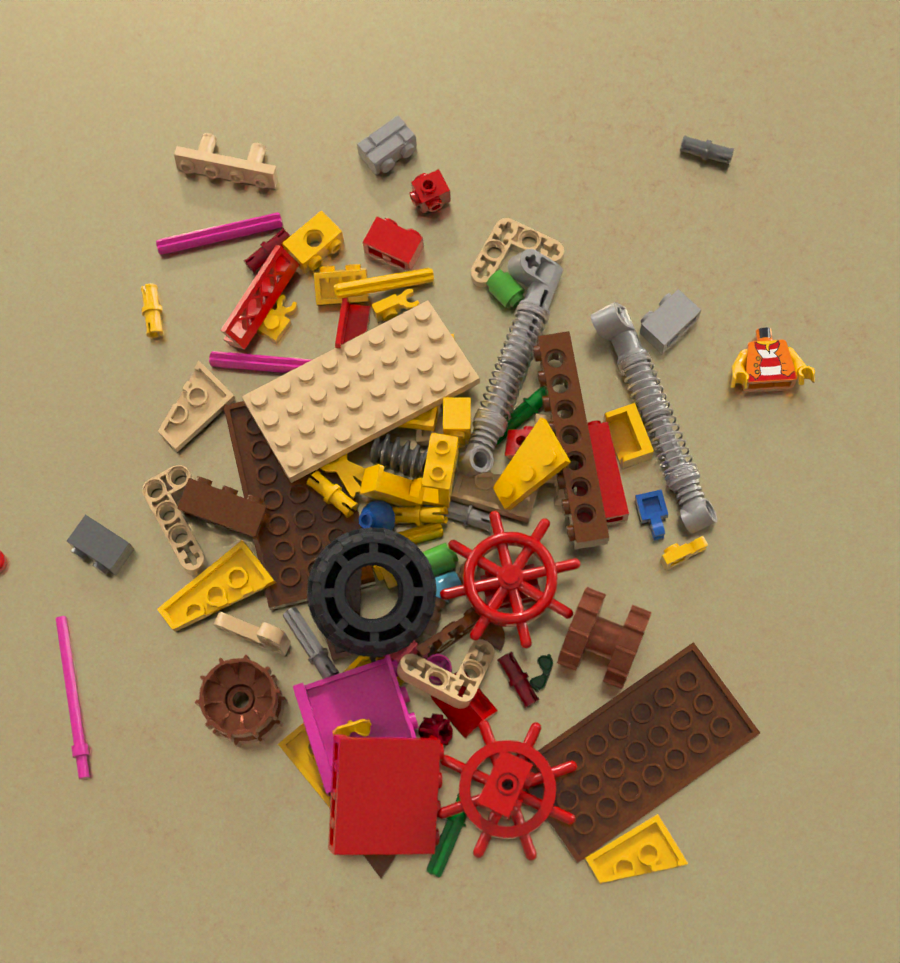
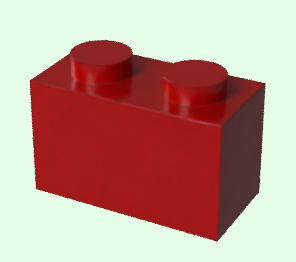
[362,216,424,271]

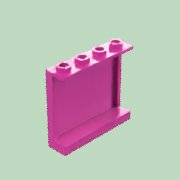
[292,654,419,796]

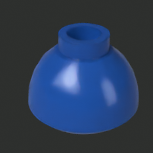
[359,500,395,531]

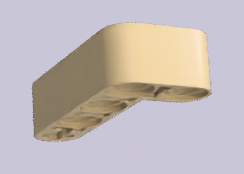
[142,465,208,576]

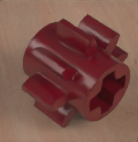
[418,713,453,745]

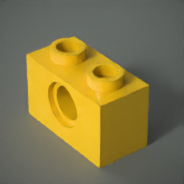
[283,210,344,274]
[443,398,471,448]

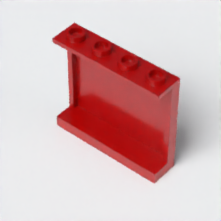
[328,735,444,855]

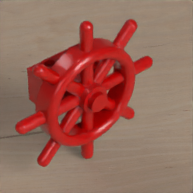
[440,511,581,649]
[438,720,577,861]

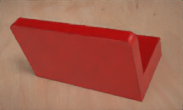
[335,297,371,349]
[431,671,498,738]

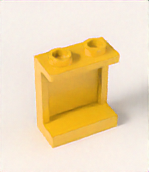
[422,433,458,508]

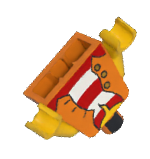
[731,327,815,391]

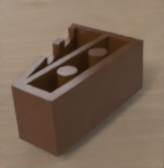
[177,476,268,539]

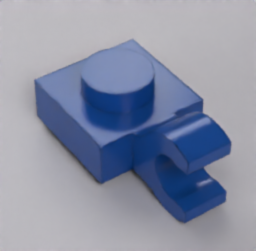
[635,489,669,541]

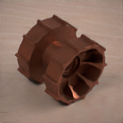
[557,587,652,689]
[195,654,288,748]

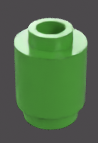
[486,269,525,308]
[423,542,459,576]

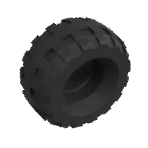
[307,527,437,657]

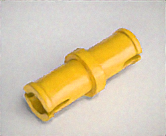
[141,284,163,338]
[307,471,359,518]
[392,504,448,526]

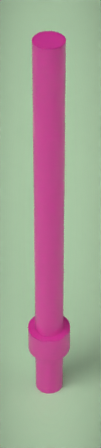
[55,616,90,779]

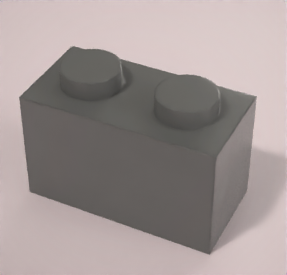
[67,514,134,576]

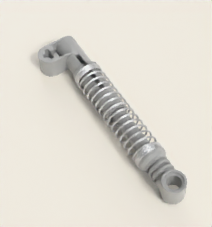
[457,249,563,477]
[591,302,717,534]

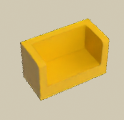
[603,403,654,469]
[360,464,425,507]

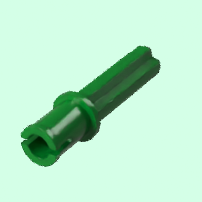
[496,387,546,445]
[426,793,467,877]

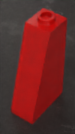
[576,420,629,524]

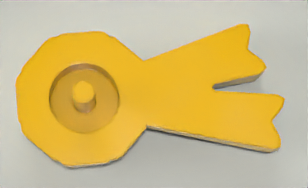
[320,454,364,499]

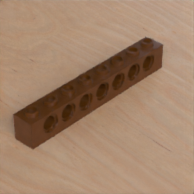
[533,331,610,549]

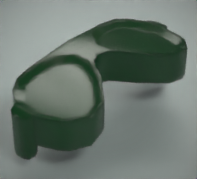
[529,654,553,692]

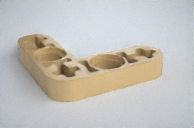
[471,218,564,287]
[213,612,291,656]
[397,640,495,709]

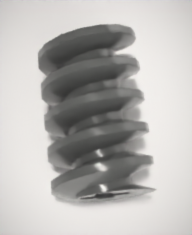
[370,433,428,478]

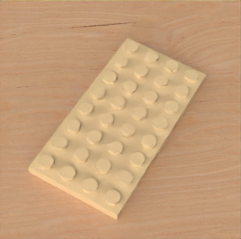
[242,300,480,483]

